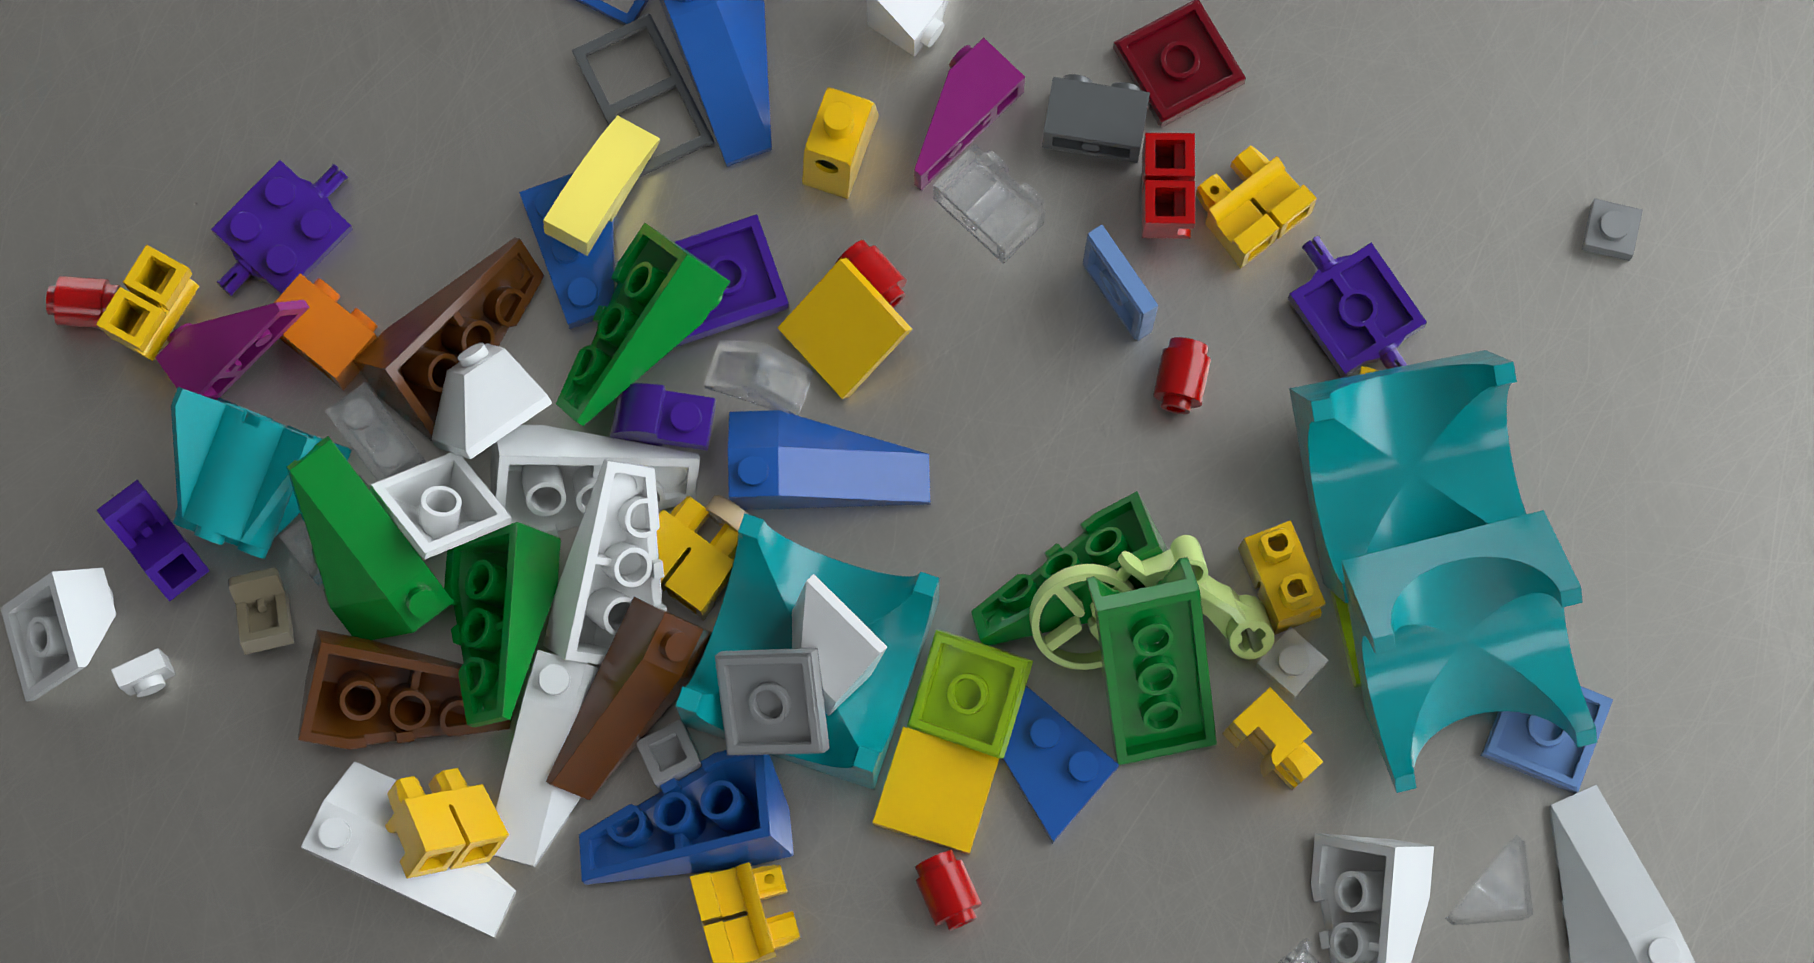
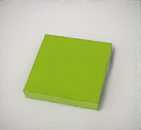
[907,630,1033,758]

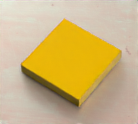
[777,258,913,399]
[872,726,1000,855]

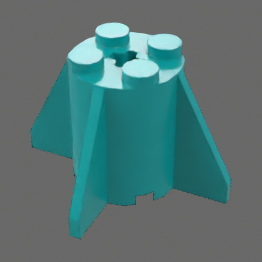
[171,387,352,559]

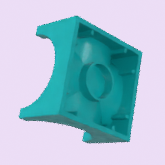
[1289,350,1526,603]
[1341,510,1598,793]
[676,513,940,790]

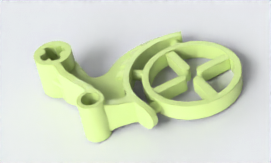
[1029,535,1274,676]

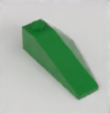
[556,222,730,426]
[286,436,454,640]
[971,491,1168,646]
[444,522,561,728]

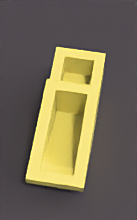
[543,115,660,256]

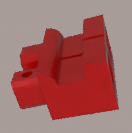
[1142,133,1195,239]

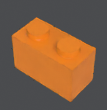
[274,273,378,391]

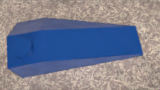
[659,0,772,167]
[728,410,931,510]
[579,750,794,885]

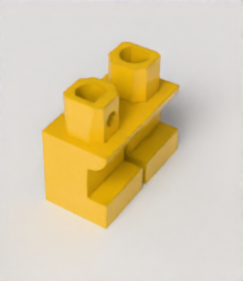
[1195,145,1317,269]
[96,244,200,361]
[656,496,738,621]
[1238,520,1326,635]
[1222,687,1323,790]
[385,768,509,879]
[689,862,801,963]

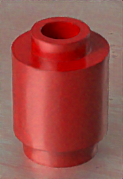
[835,240,907,308]
[46,276,121,328]
[1153,337,1211,414]
[915,850,982,931]

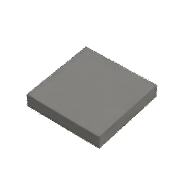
[715,648,829,755]

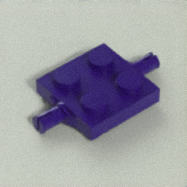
[211,160,353,297]
[1288,236,1427,378]

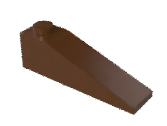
[353,237,545,441]
[546,597,712,800]
[298,629,514,750]

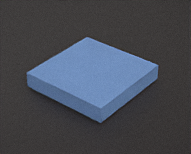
[1083,225,1158,341]
[1480,686,1613,794]

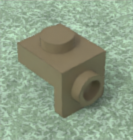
[228,568,295,655]

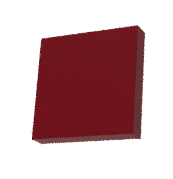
[1113,0,1246,128]

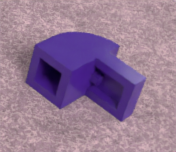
[610,383,716,451]
[97,479,210,602]

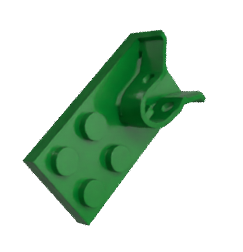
[1086,557,1217,765]

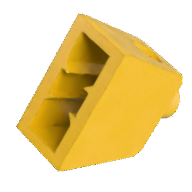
[802,87,879,199]

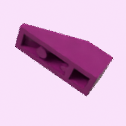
[914,37,1025,191]
[155,300,310,400]

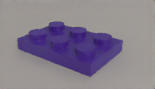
[617,214,790,348]

